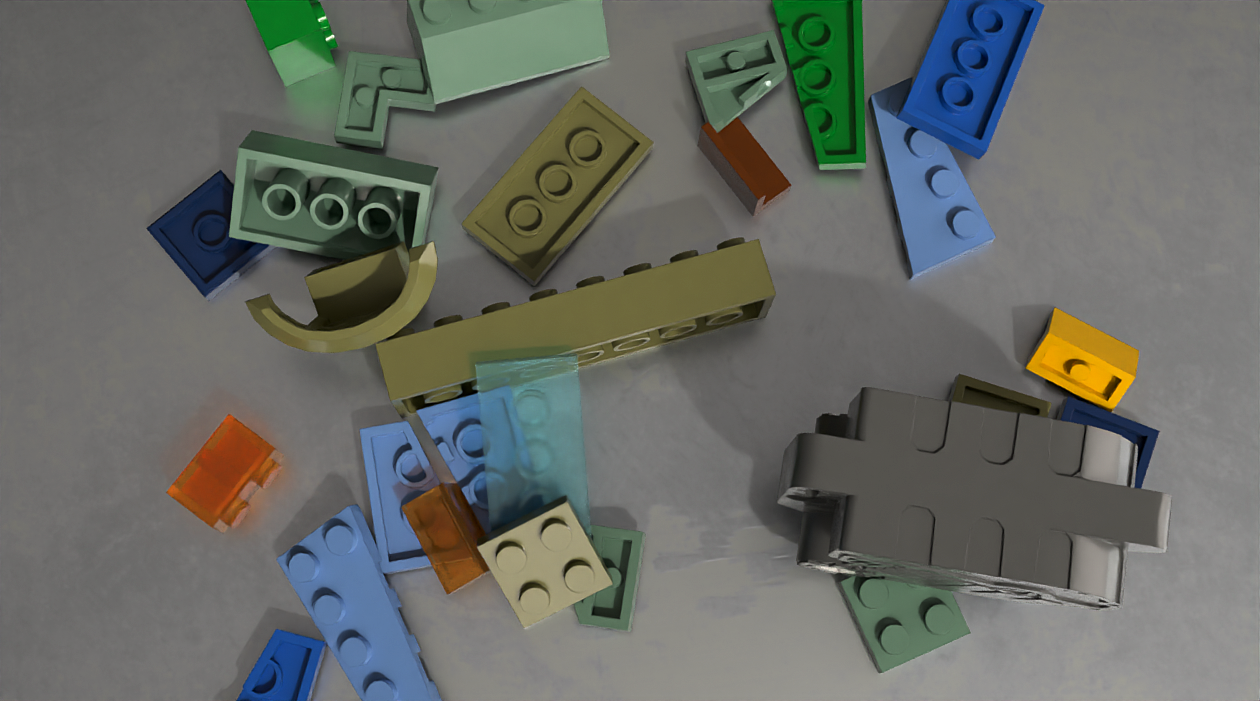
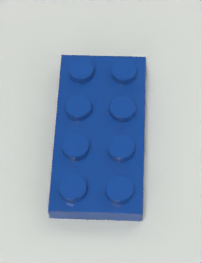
[896,0,1045,160]

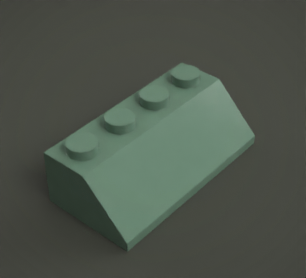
[407,0,610,104]
[229,130,439,260]

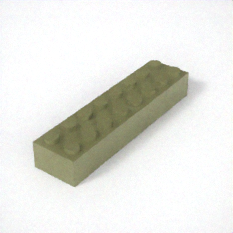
[375,237,776,418]

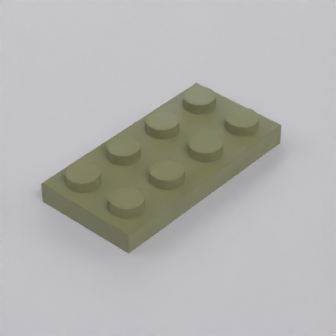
[461,86,654,286]

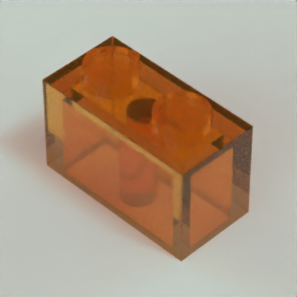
[166,414,284,533]

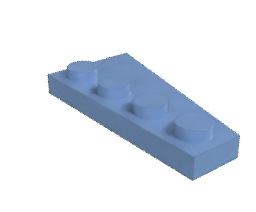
[868,77,996,280]
[416,384,544,534]

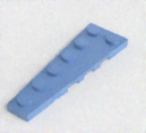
[276,504,442,701]

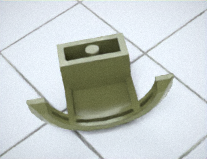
[245,241,438,353]

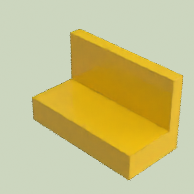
[1025,307,1139,412]

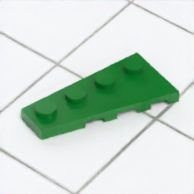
[771,0,866,170]

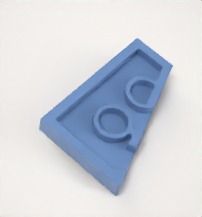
[359,421,480,575]

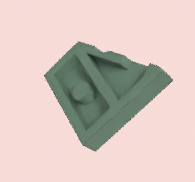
[685,30,787,133]
[574,523,646,632]

